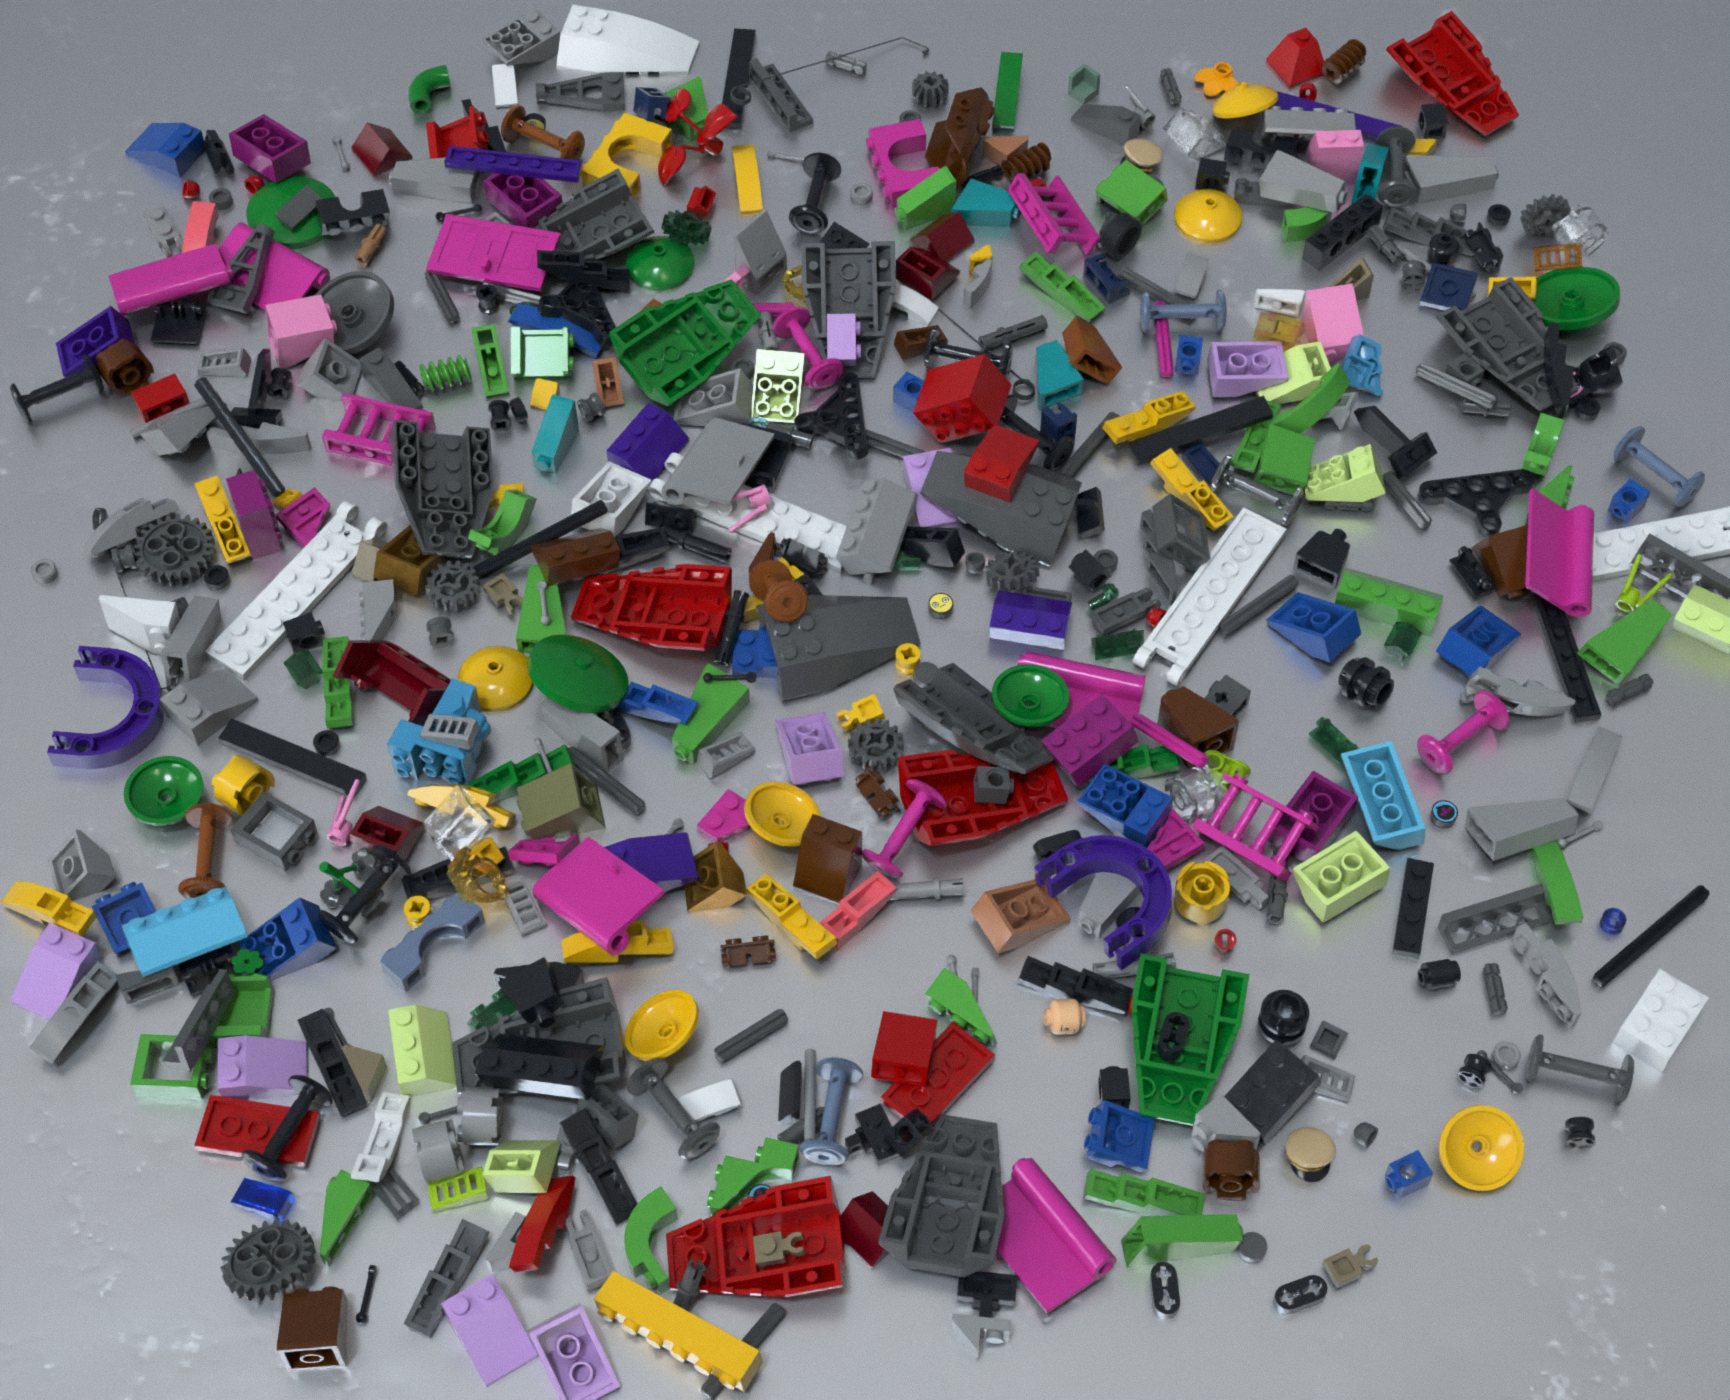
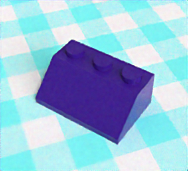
[606,403,689,482]
[989,590,1072,650]

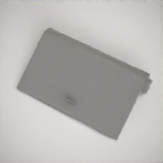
[661,418,775,505]

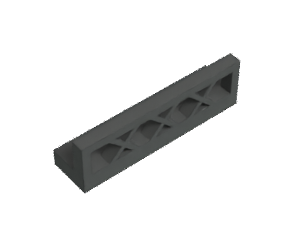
[749,58,813,132]
[1629,533,1730,599]
[1438,884,1551,954]
[162,969,235,1072]

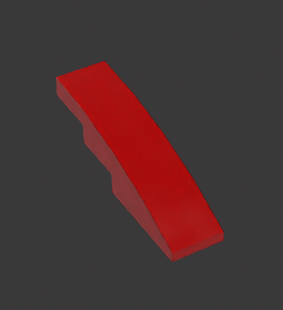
[509,1175,576,1272]

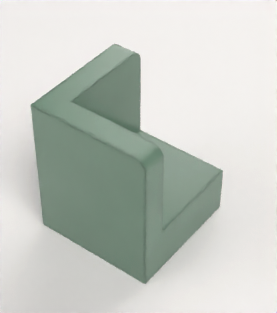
[1068,64,1100,104]

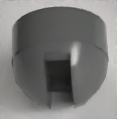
[1450,204,1466,223]
[965,552,985,574]
[1354,1122,1378,1148]

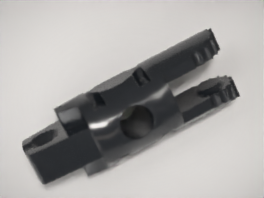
[203,130,234,174]

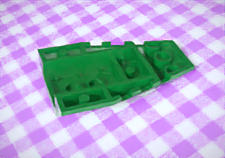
[609,279,761,407]
[1131,953,1250,1126]

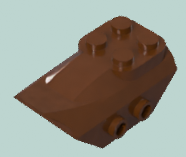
[924,87,995,190]

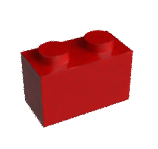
[131,373,190,423]

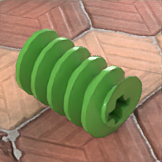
[419,355,472,392]

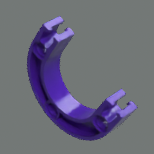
[47,646,165,769]
[1034,835,1172,971]

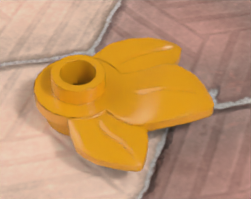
[1194,62,1237,97]

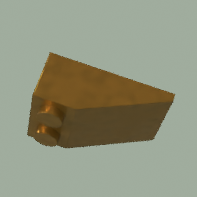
[373,525,447,595]

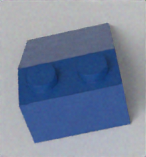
[125,123,205,178]
[1266,592,1362,662]
[1436,605,1522,677]

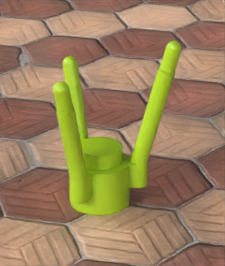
[1615,554,1673,613]

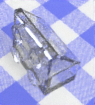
[1163,108,1226,161]
[423,784,497,862]

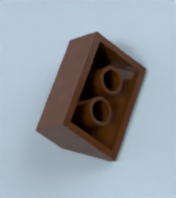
[531,528,620,586]

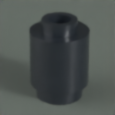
[1417,959,1461,990]

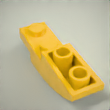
[1102,390,1196,444]
[1150,448,1234,531]
[194,475,251,564]
[407,784,516,828]
[746,873,837,959]
[0,881,97,937]
[561,920,674,963]

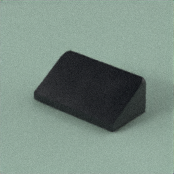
[778,1061,802,1124]

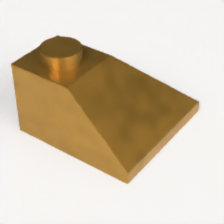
[684,841,747,912]

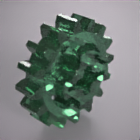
[661,210,712,246]

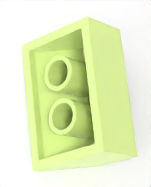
[1672,584,1730,655]
[1292,831,1390,923]
[388,1005,457,1097]

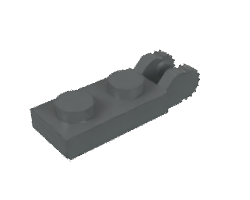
[1090,588,1162,635]

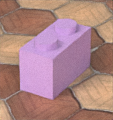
[827,314,861,366]

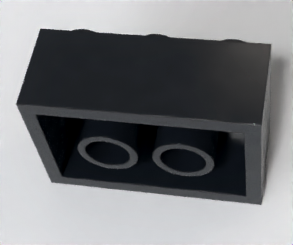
[1224,1039,1321,1145]

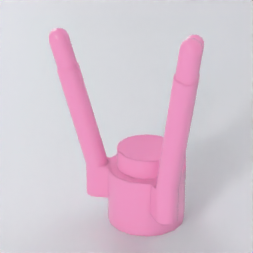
[713,484,771,532]
[327,779,360,846]

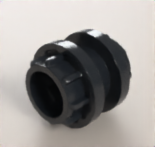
[1338,657,1394,709]
[1258,990,1310,1046]

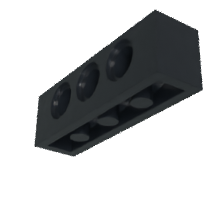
[1302,194,1383,271]

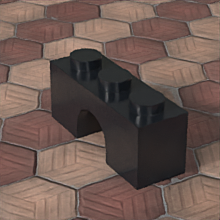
[1224,126,1298,170]
[315,189,390,235]

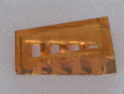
[1533,243,1582,272]

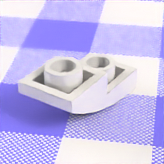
[677,1079,742,1123]

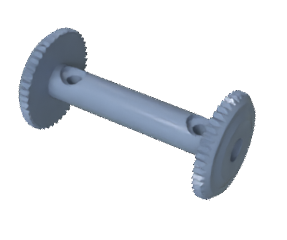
[1140,290,1227,333]
[1614,426,1705,507]
[800,1057,864,1166]

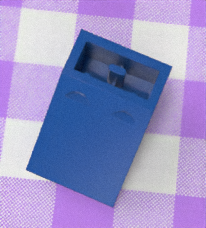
[1077,763,1173,848]
[238,897,336,981]

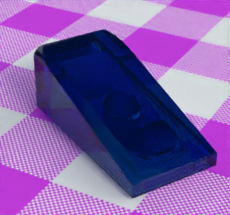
[231,1178,295,1224]

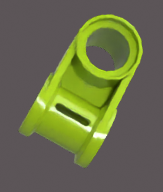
[1198,750,1251,794]

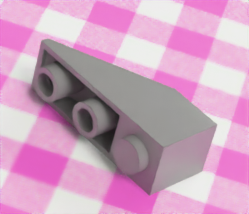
[359,579,398,641]

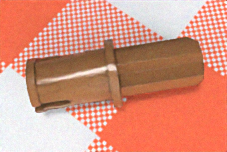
[354,224,387,266]

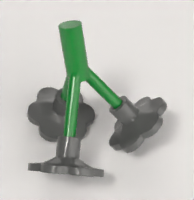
[319,847,385,917]

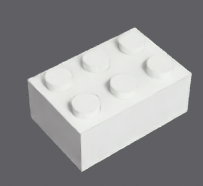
[1613,969,1709,1072]

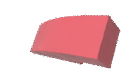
[182,201,219,253]
[819,871,897,951]

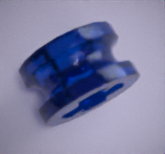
[1599,908,1627,935]

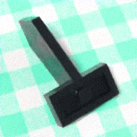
[231,349,282,425]
[1354,405,1438,478]
[1067,487,1105,539]

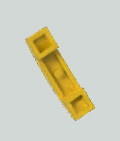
[731,144,763,214]

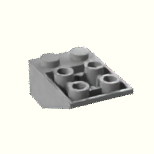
[482,8,561,66]
[733,209,787,296]
[140,403,227,456]

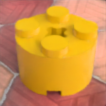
[211,754,275,816]
[1173,861,1230,926]

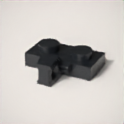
[845,1103,900,1166]
[957,1271,1017,1318]

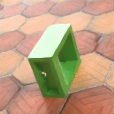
[130,1034,214,1099]

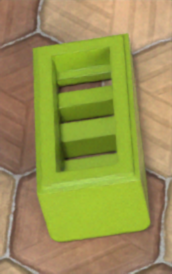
[427,1167,489,1212]

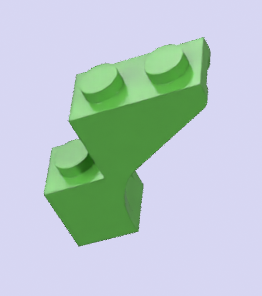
[707,1137,799,1217]

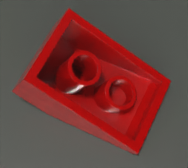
[964,424,1040,503]

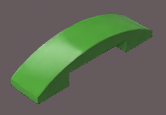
[1268,363,1350,434]
[1231,400,1281,473]

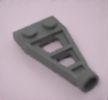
[536,72,625,111]
[206,224,275,314]

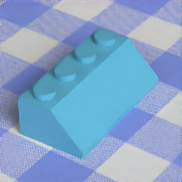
[1341,740,1426,850]
[121,886,248,977]

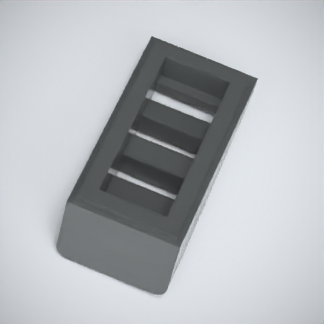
[115,966,179,1003]

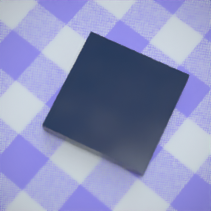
[1420,263,1478,311]

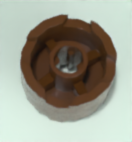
[96,339,154,396]
[1202,1140,1260,1201]

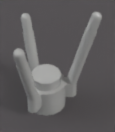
[1125,85,1156,129]

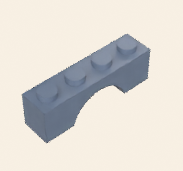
[380,891,485,993]

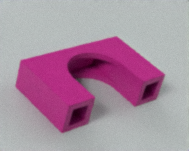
[866,119,939,208]

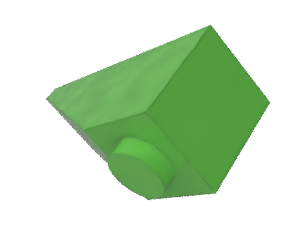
[471,324,509,397]
[319,1169,375,1267]

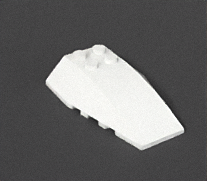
[556,5,699,75]

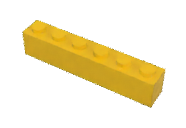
[594,1271,763,1392]

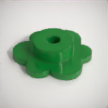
[231,949,264,975]

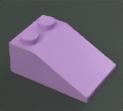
[1207,341,1288,397]
[903,448,963,527]
[775,712,844,785]
[10,923,103,1020]
[218,1035,308,1100]
[441,1273,538,1387]
[527,1303,621,1400]

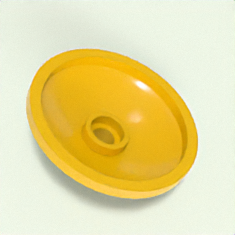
[1212,82,1278,118]
[1174,189,1242,243]
[458,646,534,712]
[744,782,821,847]
[624,990,699,1061]
[1439,1105,1524,1191]

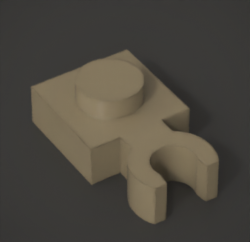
[483,573,523,616]
[753,1231,806,1267]
[1322,1244,1378,1289]

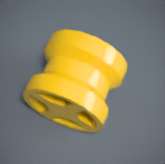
[895,643,921,675]
[403,896,432,929]

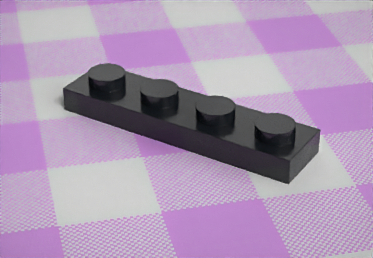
[1392,858,1434,960]

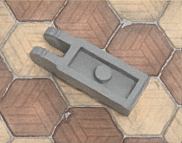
[143,205,183,258]
[565,1209,612,1291]

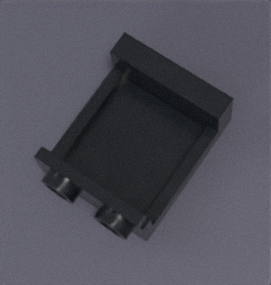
[744,423,792,493]

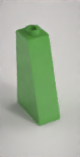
[516,565,566,654]
[1577,599,1673,685]
[672,663,750,765]
[1121,1214,1243,1267]

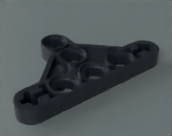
[537,280,616,347]
[794,372,869,460]
[1417,469,1536,538]

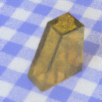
[1254,312,1306,347]

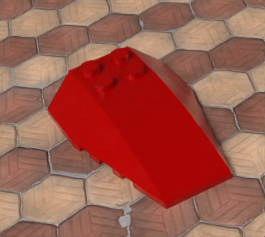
[1386,11,1519,136]
[571,564,732,651]
[898,750,1068,846]
[666,1176,847,1297]

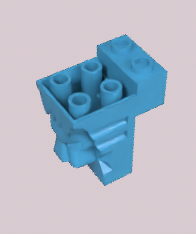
[387,679,491,785]

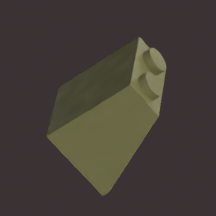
[517,763,606,839]

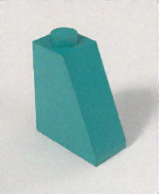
[1351,143,1389,204]
[952,178,1021,227]
[1035,340,1084,410]
[532,394,579,473]

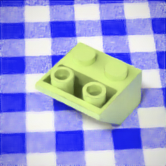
[482,1140,561,1193]

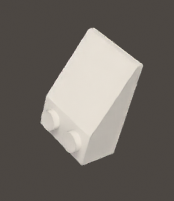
[571,461,651,538]
[99,595,180,656]

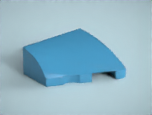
[1341,334,1383,397]

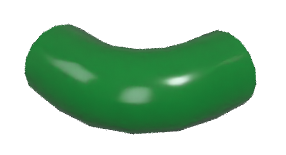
[408,65,451,113]

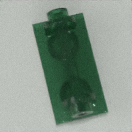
[1091,629,1144,660]
[1309,717,1359,768]
[467,988,517,1031]

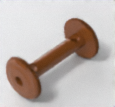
[501,105,585,160]
[749,559,809,623]
[178,803,232,899]

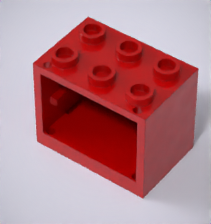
[913,354,1012,443]

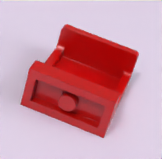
[426,105,489,159]
[871,1011,938,1087]

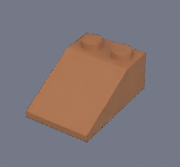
[970,879,1071,953]

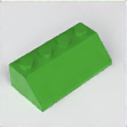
[1335,568,1443,637]

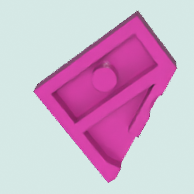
[276,487,330,548]
[696,789,750,842]
[1147,810,1204,871]
[509,834,580,866]

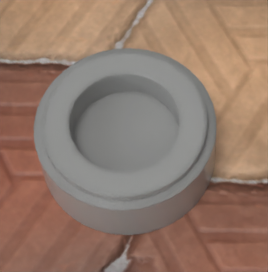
[850,183,873,205]
[31,559,58,584]
[1491,1042,1521,1071]

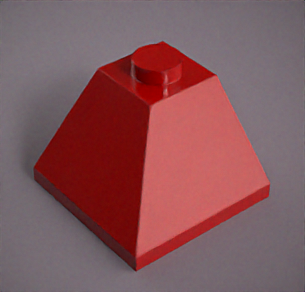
[1266,27,1324,89]

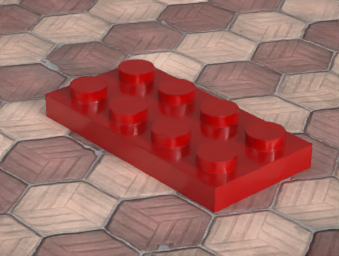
[880,1022,995,1125]
[194,1095,321,1167]

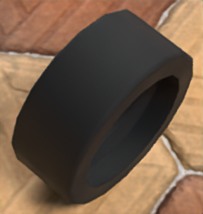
[1101,213,1142,259]

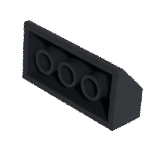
[475,1033,604,1100]

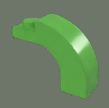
[1282,207,1332,242]
[1521,413,1565,476]
[468,489,537,555]
[624,1186,678,1295]

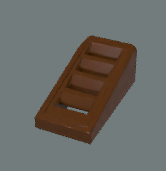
[894,325,948,359]
[749,532,776,581]

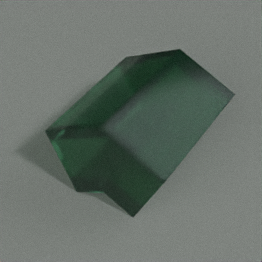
[1384,622,1422,661]
[284,650,323,690]

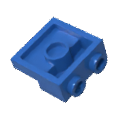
[732,624,778,678]
[92,882,156,955]
[1084,1100,1155,1173]

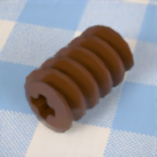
[1321,39,1366,85]
[1001,142,1051,181]

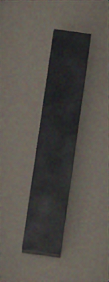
[722,28,756,129]
[1129,395,1273,465]
[1531,593,1602,723]
[218,718,367,795]

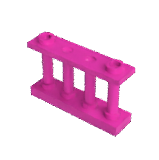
[1007,173,1101,255]
[322,393,436,466]
[1192,773,1319,882]

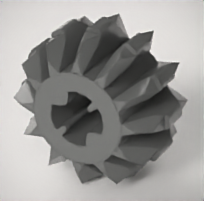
[912,71,949,108]

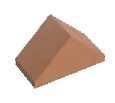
[983,136,1028,167]
[592,357,624,407]

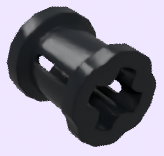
[476,284,499,315]
[267,368,292,399]
[488,400,511,432]

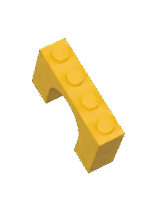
[581,112,673,199]

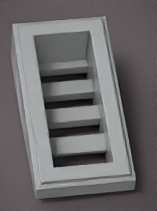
[197,348,251,377]
[420,714,479,750]
[697,732,755,778]
[500,875,547,936]
[1300,1055,1355,1102]

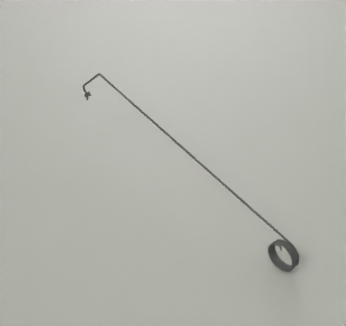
[730,37,929,105]
[919,293,1035,400]
[92,508,180,690]

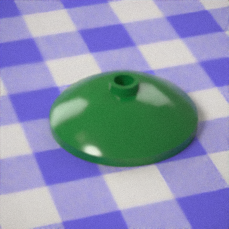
[626,236,695,291]
[992,664,1069,727]
[124,756,204,826]

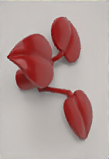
[658,88,738,186]

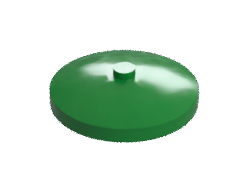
[246,176,335,250]
[1532,266,1620,330]
[527,635,629,713]

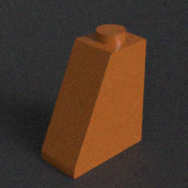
[1062,316,1122,385]

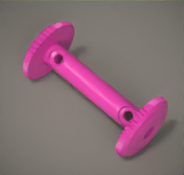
[773,307,843,390]
[1417,691,1509,774]
[862,779,947,878]

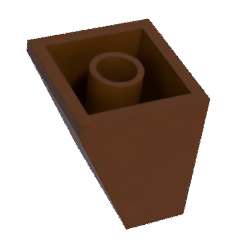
[1471,525,1533,599]
[1157,686,1239,770]
[793,814,862,905]
[277,1286,347,1371]

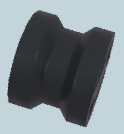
[1457,1054,1492,1088]
[1565,1117,1596,1149]

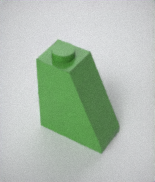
[664,77,708,142]
[895,166,956,230]

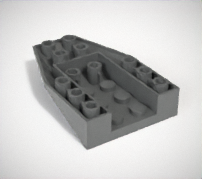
[388,420,493,558]

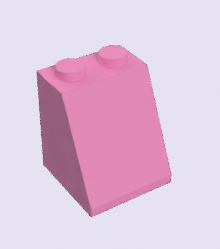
[1306,130,1364,185]
[1301,284,1364,363]
[265,294,337,369]

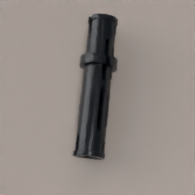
[663,525,732,563]
[713,590,750,666]

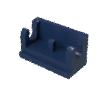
[633,87,670,121]
[1083,253,1130,304]
[1040,403,1077,445]

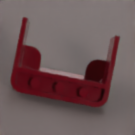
[332,640,451,727]

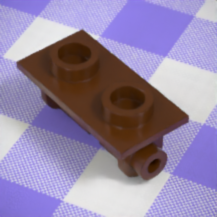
[855,765,901,819]
[720,935,776,967]

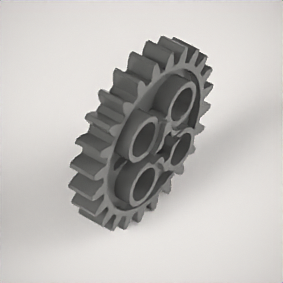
[133,514,216,585]
[220,1218,316,1302]

